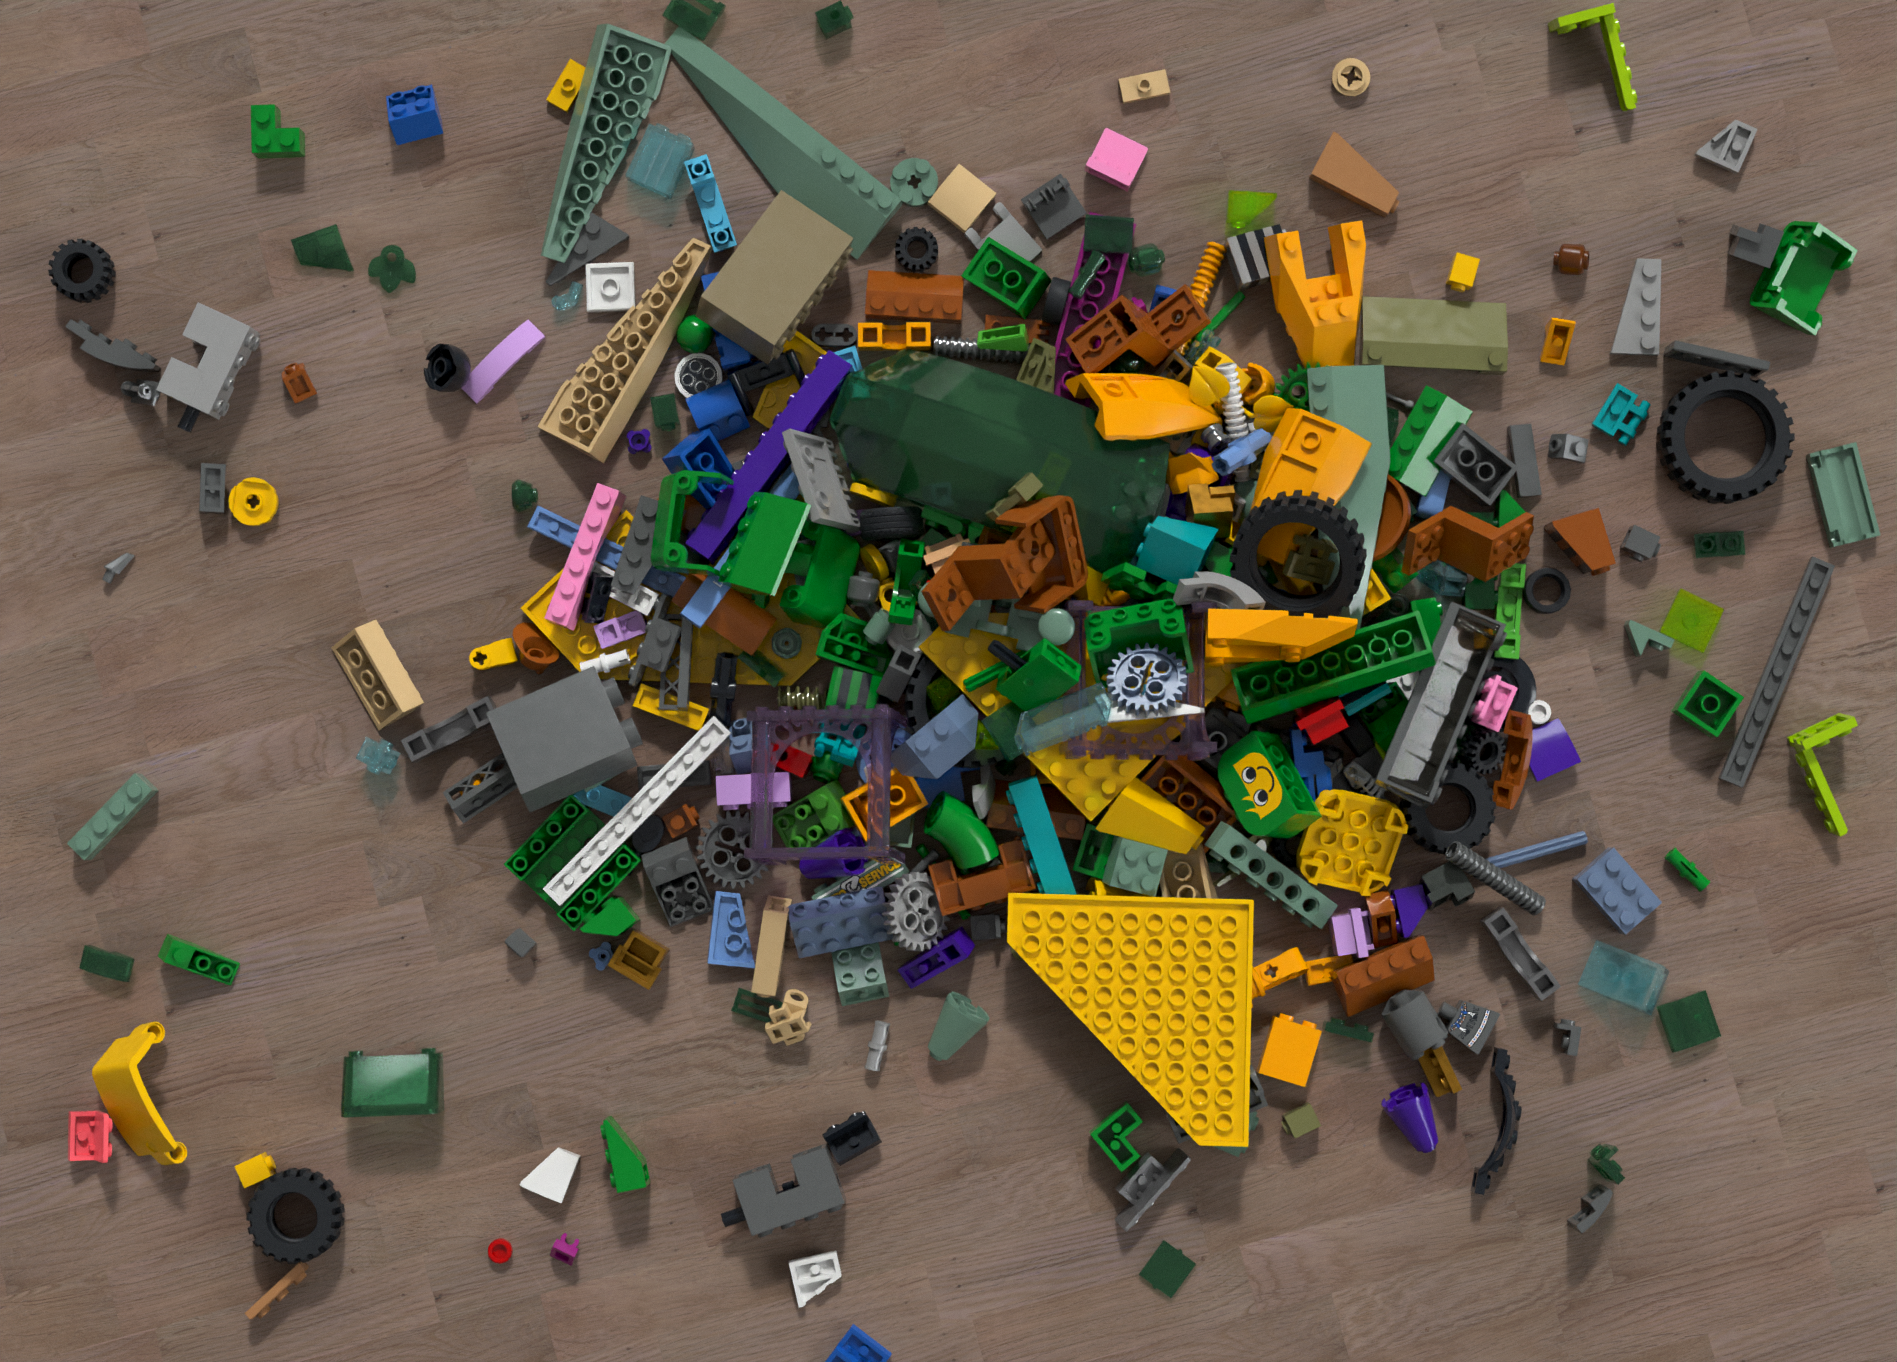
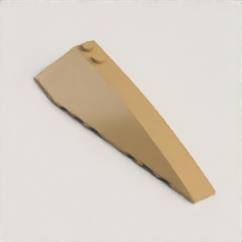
[538,238,713,464]

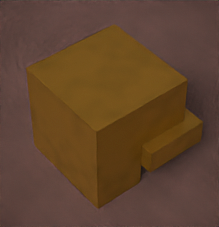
[1185,483,1235,538]
[608,929,669,990]

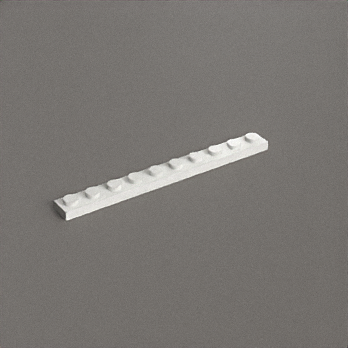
[543,716,732,906]

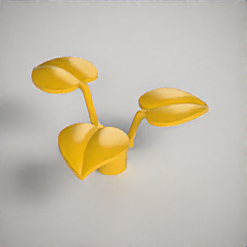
[1189,366,1294,453]

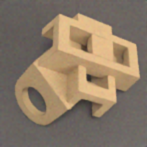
[765,989,811,1046]

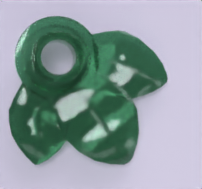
[368,245,416,293]

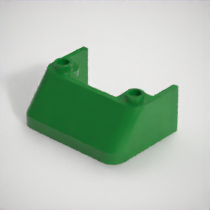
[650,470,734,577]

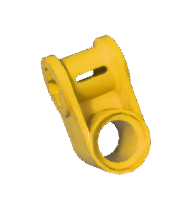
[469,638,518,670]

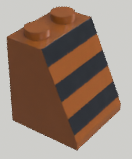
[1544,508,1616,576]

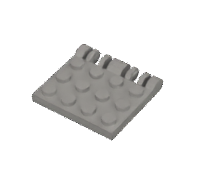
[782,429,860,533]

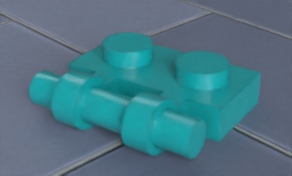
[1591,383,1651,446]
[814,716,866,767]

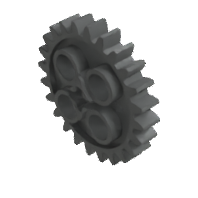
[695,810,775,889]

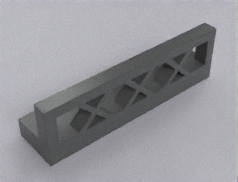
[659,614,693,711]
[443,753,518,824]

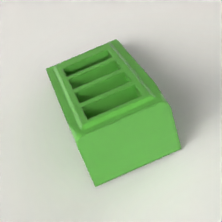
[977,324,1029,351]

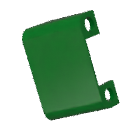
[1084,599,1194,690]

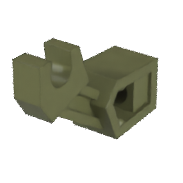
[985,472,1043,521]

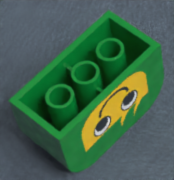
[1218,731,1322,839]

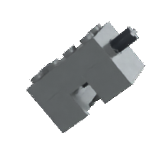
[721,1143,846,1238]

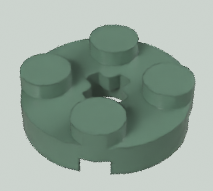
[890,158,938,207]

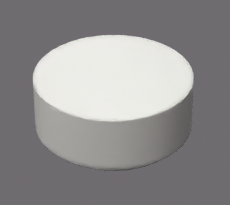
[1528,700,1551,725]

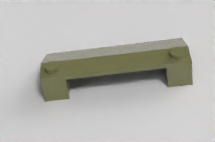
[1359,296,1508,375]

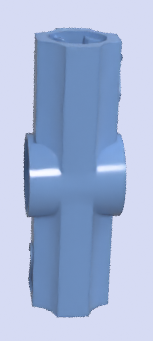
[1212,428,1272,476]

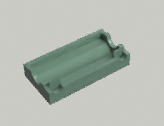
[1806,442,1880,548]

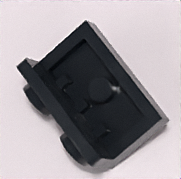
[822,1111,882,1166]

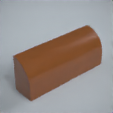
[671,574,777,656]

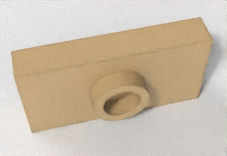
[1118,69,1170,104]

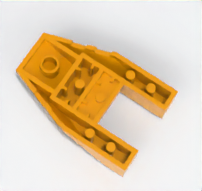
[1264,220,1366,368]
[1204,609,1358,666]

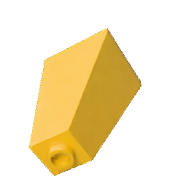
[1095,777,1205,854]

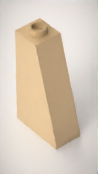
[751,895,792,998]

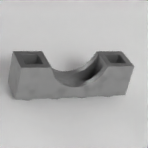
[401,696,497,762]
[1480,907,1561,1001]

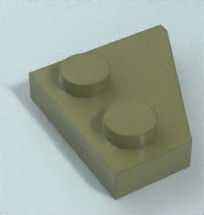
[1015,338,1056,399]

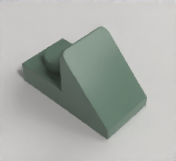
[1624,620,1675,657]

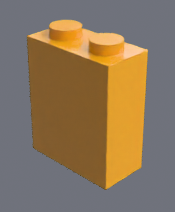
[1256,1013,1322,1087]

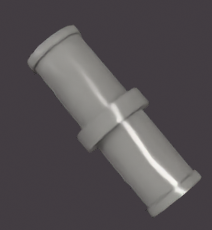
[864,1020,890,1071]

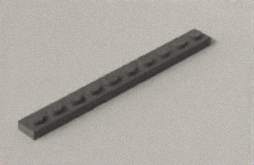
[1719,556,1835,788]

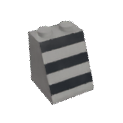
[1224,224,1286,291]

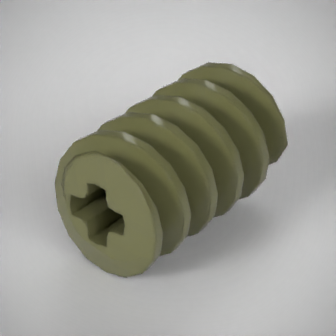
[777,685,828,718]

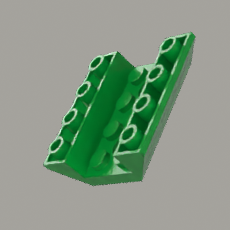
[504,795,641,931]

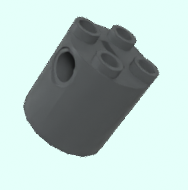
[1382,989,1448,1061]

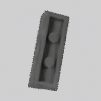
[1507,424,1542,498]

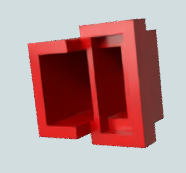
[1295,696,1349,744]

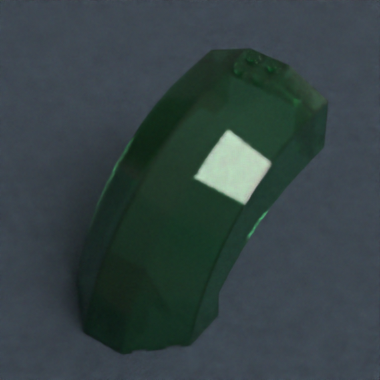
[829,349,1170,574]

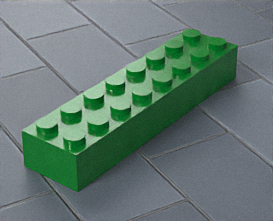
[1230,610,1436,724]

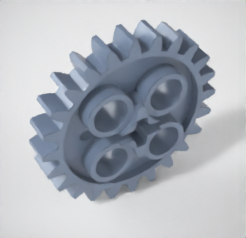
[1107,643,1187,717]

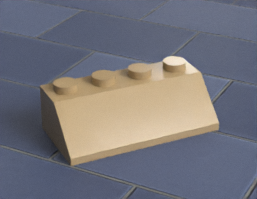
[331,620,424,730]

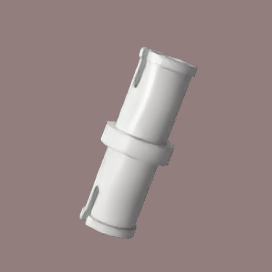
[580,649,631,673]

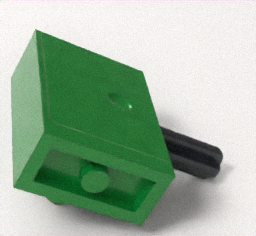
[988,638,1081,717]

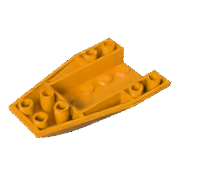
[1065,373,1223,441]
[1251,408,1372,566]

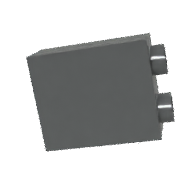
[486,666,643,812]

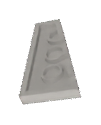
[1610,258,1661,356]

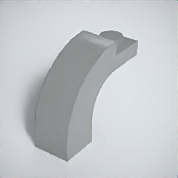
[1173,571,1266,610]

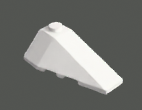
[1098,688,1205,723]

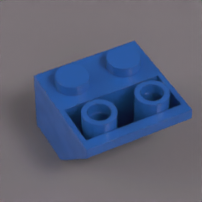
[386,85,443,145]

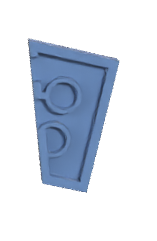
[707,891,755,968]

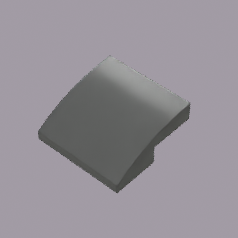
[1567,1184,1613,1234]

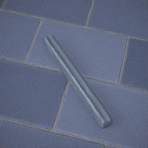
[1486,831,1588,868]

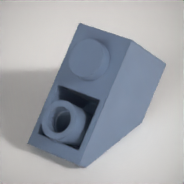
[730,716,761,775]

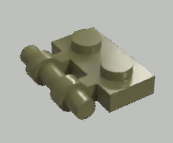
[1282,534,1338,585]

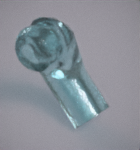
[551,281,583,311]

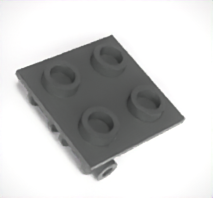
[1021,174,1087,239]

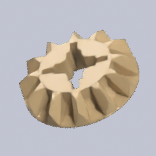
[1332,58,1370,97]

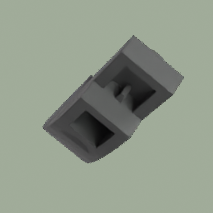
[65,319,161,372]

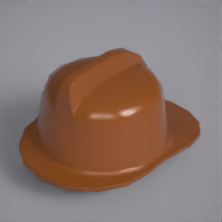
[512,623,559,675]

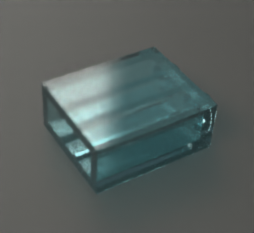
[625,123,695,200]

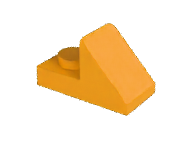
[1540,317,1576,366]

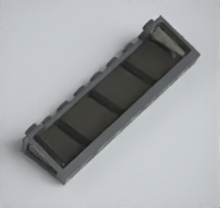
[1374,602,1507,810]

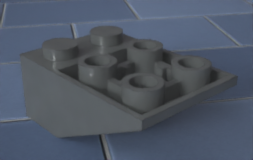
[641,837,714,927]

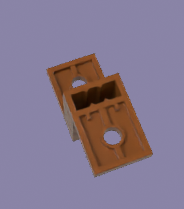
[1066,284,1211,373]
[1401,506,1534,582]
[921,519,1056,631]

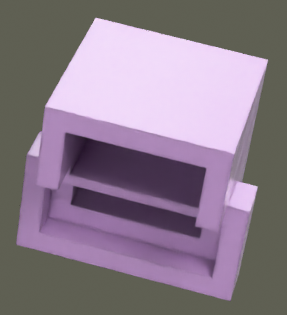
[1328,908,1374,958]

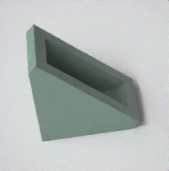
[874,813,915,848]

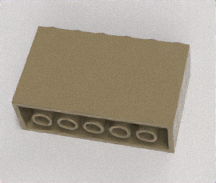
[696,190,854,364]

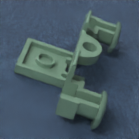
[918,582,1075,651]

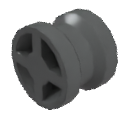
[1200,424,1231,454]

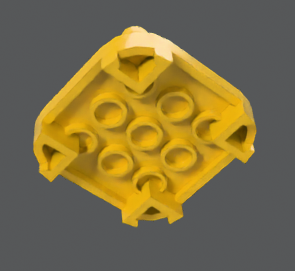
[1296,789,1408,896]

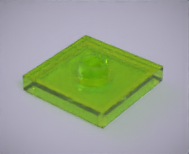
[1659,588,1724,653]

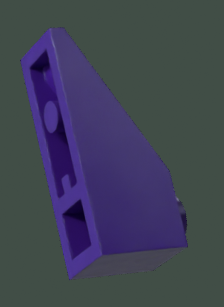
[898,926,975,989]

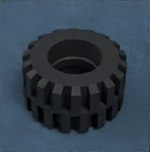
[48,239,116,303]

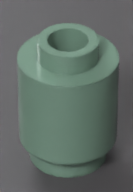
[863,608,896,646]

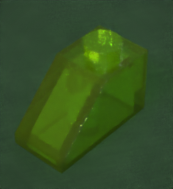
[1225,190,1277,228]

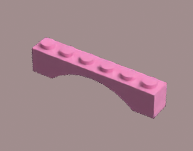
[544,483,626,631]

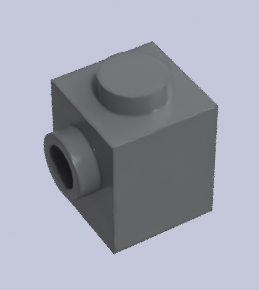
[1620,525,1661,562]

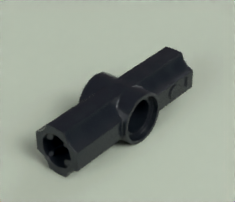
[709,652,738,726]

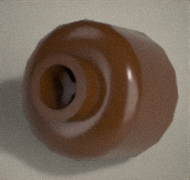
[1553,244,1590,275]

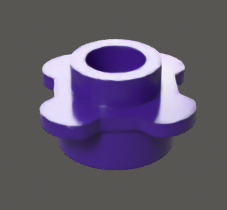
[627,429,652,454]

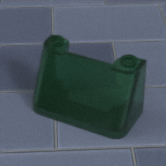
[341,1048,444,1118]

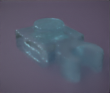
[1183,329,1221,368]

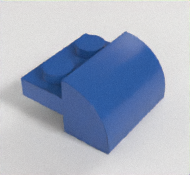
[685,379,750,441]

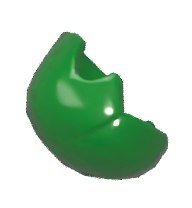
[676,315,714,354]

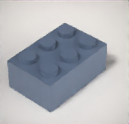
[1572,847,1662,935]

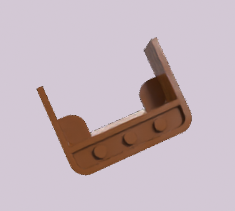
[995,495,1088,613]

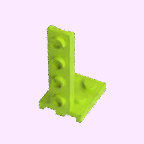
[1548,3,1638,111]
[1787,713,1858,837]

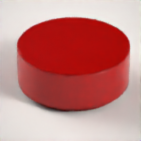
[488,1238,513,1264]

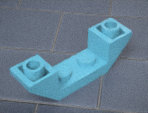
[684,154,737,253]

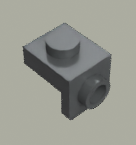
[1548,434,1589,463]

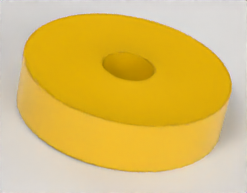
[860,544,889,582]

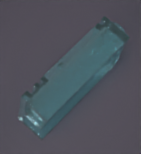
[1014,682,1112,756]

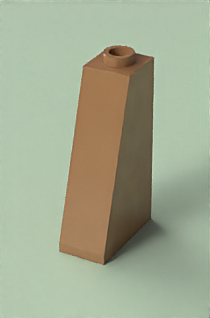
[1309,131,1400,218]

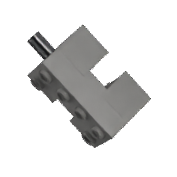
[156,302,260,433]

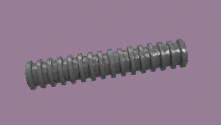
[933,335,1051,364]
[1445,841,1546,916]

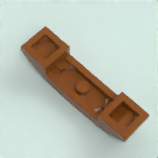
[1492,710,1533,810]

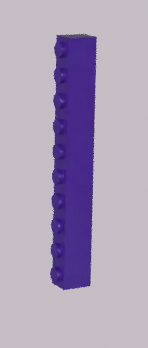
[686,350,855,565]

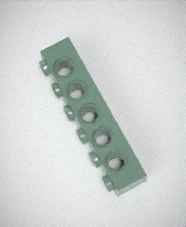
[1204,821,1338,929]

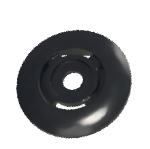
[1452,649,1537,733]

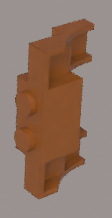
[928,838,1036,916]

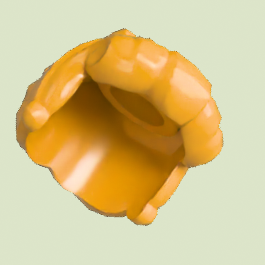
[1240,363,1275,405]

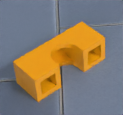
[858,322,931,351]

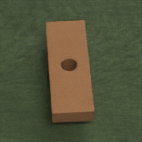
[245,1262,309,1320]

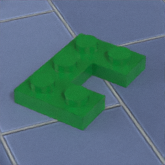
[1101,562,1178,602]

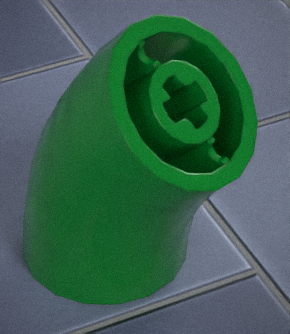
[924,791,1000,869]

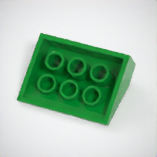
[718,492,812,596]

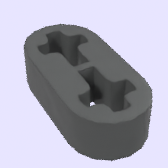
[811,324,857,347]

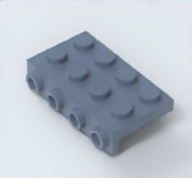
[788,887,893,958]

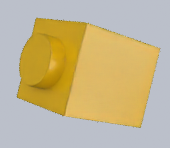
[1446,252,1480,292]
[234,1152,276,1188]

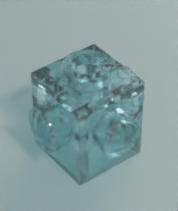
[356,737,401,775]

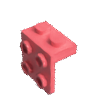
[68,1110,112,1163]

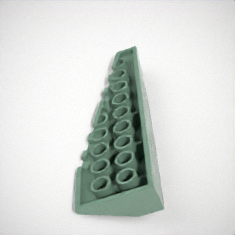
[541,23,672,263]

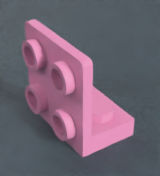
[1085,128,1148,192]

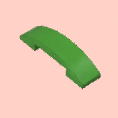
[1494,563,1526,660]

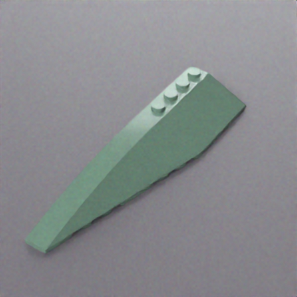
[665,26,902,260]
[1307,365,1391,630]

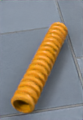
[1171,242,1227,357]

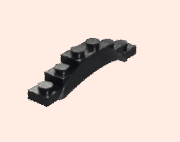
[1471,1047,1522,1195]

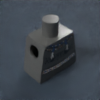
[1437,1000,1500,1055]

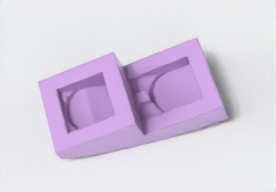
[593,610,647,649]

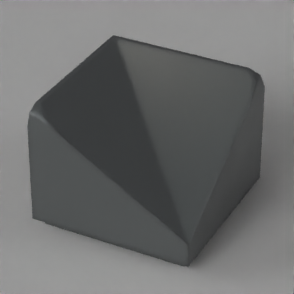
[505,928,537,957]

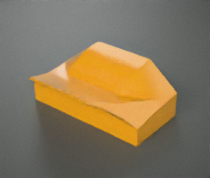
[1165,452,1219,494]

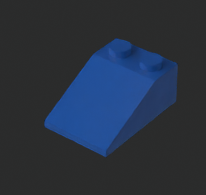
[662,429,735,510]

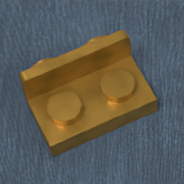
[1418,1046,1462,1097]

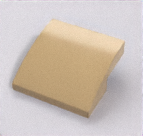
[927,164,997,233]

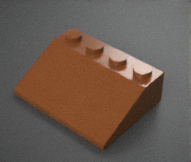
[1139,743,1237,853]

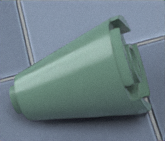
[928,992,990,1061]

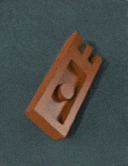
[985,315,1050,344]

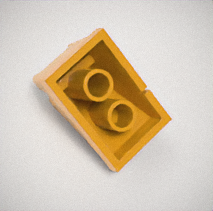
[840,766,928,841]

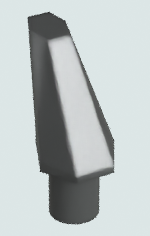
[102,552,135,584]

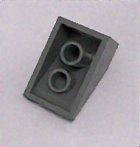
[1433,423,1519,507]

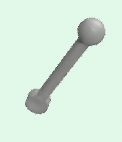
[1386,392,1414,410]

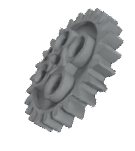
[882,872,950,951]

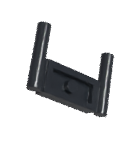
[727,349,805,416]

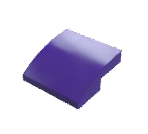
[1529,718,1581,782]

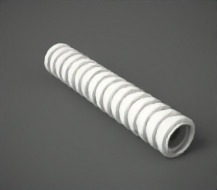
[1215,362,1252,482]

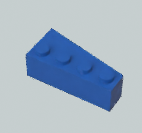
[701,272,756,372]

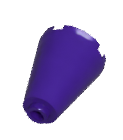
[799,828,868,879]
[1381,1082,1439,1153]

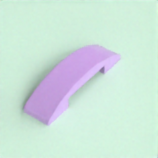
[462,320,545,404]

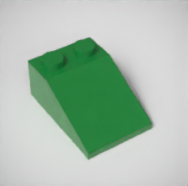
[961,237,1052,320]

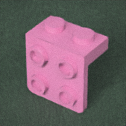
[1471,675,1518,732]

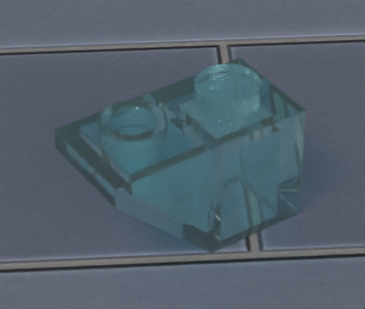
[1415,559,1467,597]

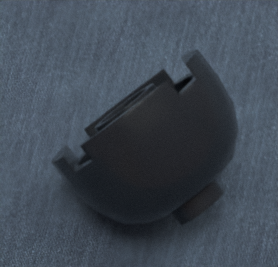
[424,344,471,392]

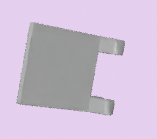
[964,202,1042,262]

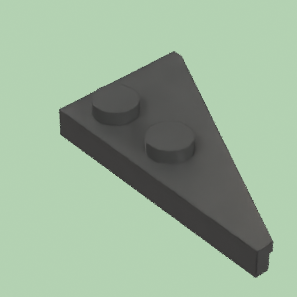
[546,212,629,286]

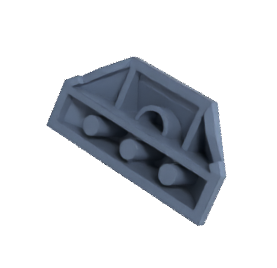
[887,694,978,779]

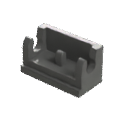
[199,463,226,514]

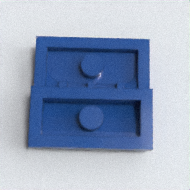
[825,1324,892,1362]

